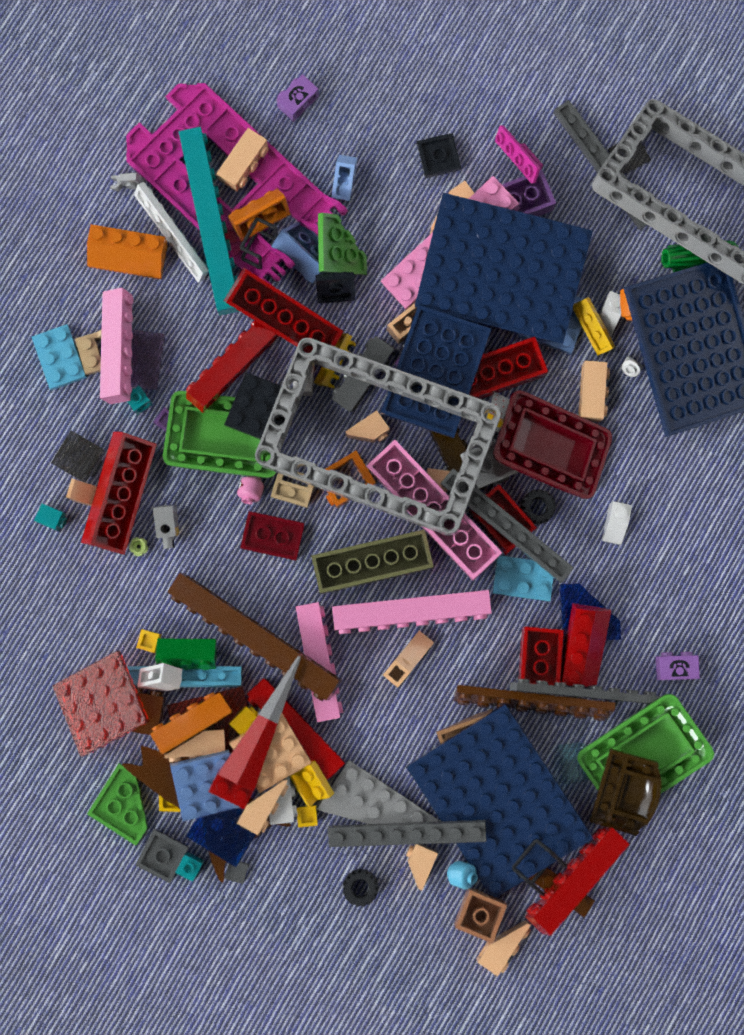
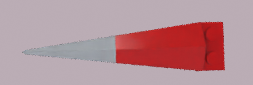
[208,656,301,809]

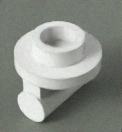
[622,355,644,377]

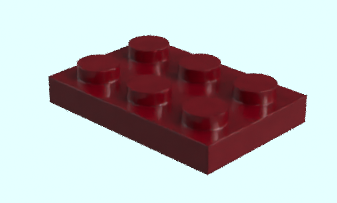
[240,511,305,561]

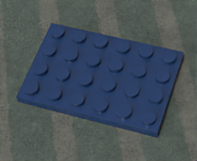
[381,305,491,438]

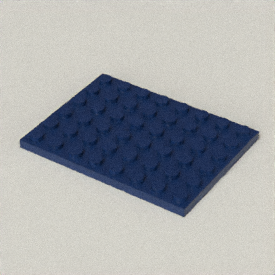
[414,193,593,344]
[623,263,744,437]
[406,703,593,898]

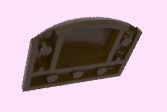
[590,748,661,836]

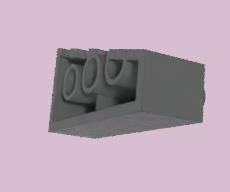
[332,336,398,412]

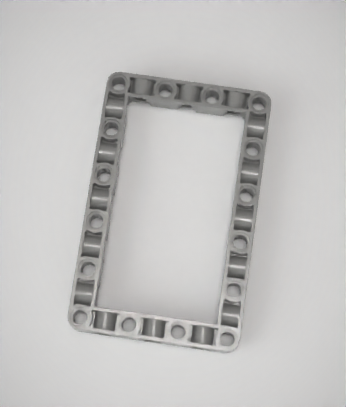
[592,99,744,285]
[255,338,501,536]

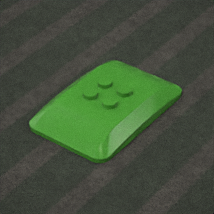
[163,391,276,478]
[577,694,714,793]

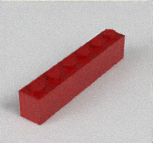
[186,320,279,413]
[247,678,345,780]

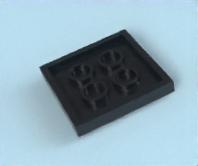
[224,372,285,440]

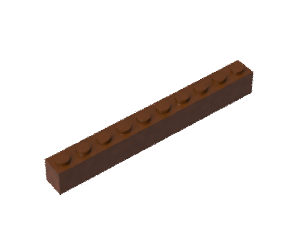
[167,573,343,701]

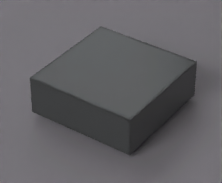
[224,859,249,884]

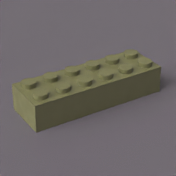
[311,529,434,595]

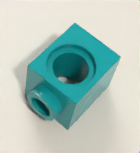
[127,385,153,415]
[34,503,67,531]
[175,852,205,882]

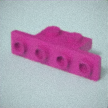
[495,125,543,184]

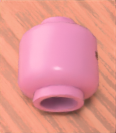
[237,476,264,505]

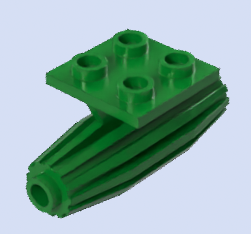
[661,240,739,273]

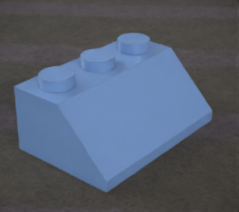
[271,222,326,284]

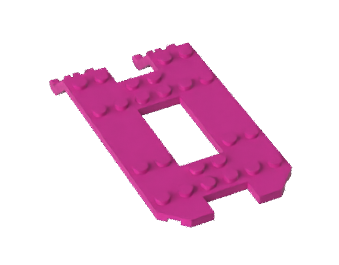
[126,83,348,286]

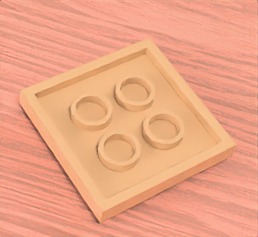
[230,713,311,793]

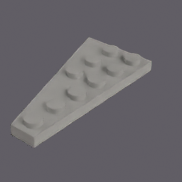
[317,760,440,824]

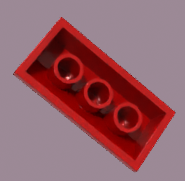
[560,603,611,687]

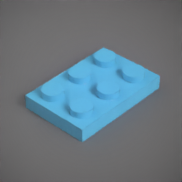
[32,324,87,391]
[492,556,553,602]

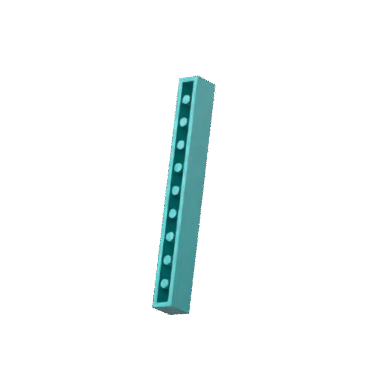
[178,127,240,316]

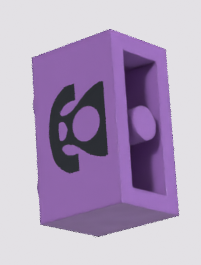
[277,74,319,122]
[656,652,700,680]

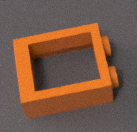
[321,451,376,508]

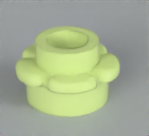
[129,537,148,556]

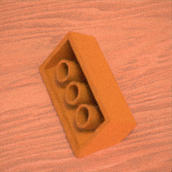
[87,224,168,279]
[150,692,232,755]

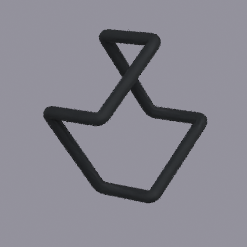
[240,217,278,269]
[512,839,568,896]

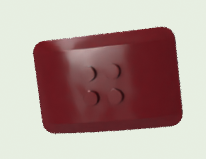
[493,390,612,499]

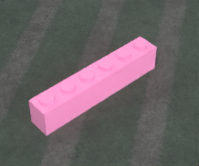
[100,288,133,404]
[296,602,343,722]

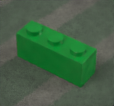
[155,638,218,670]

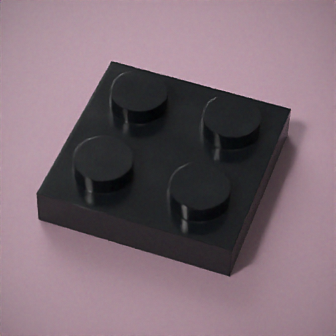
[416,133,461,178]
[315,272,356,304]

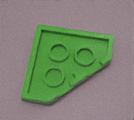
[318,213,367,276]
[87,763,148,846]

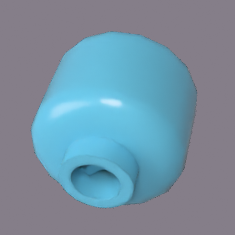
[447,861,478,890]

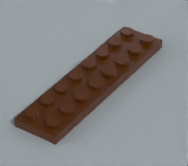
[453,685,615,721]

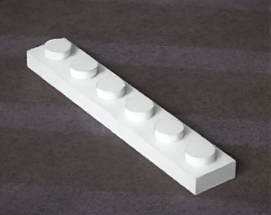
[134,182,208,283]

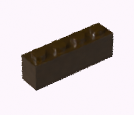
[429,427,484,491]

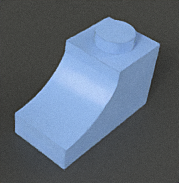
[331,155,358,201]

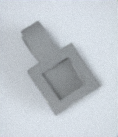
[110,173,145,191]

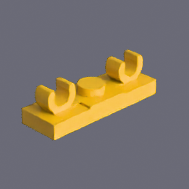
[573,296,615,356]
[314,333,356,388]

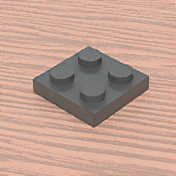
[135,829,189,883]

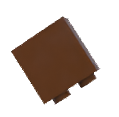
[118,687,167,735]

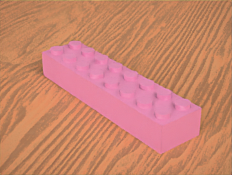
[380,176,520,310]
[367,440,502,581]
[332,590,491,634]

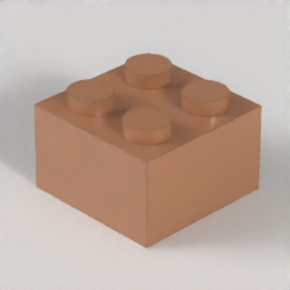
[454,888,507,943]

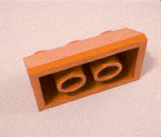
[228,189,291,242]

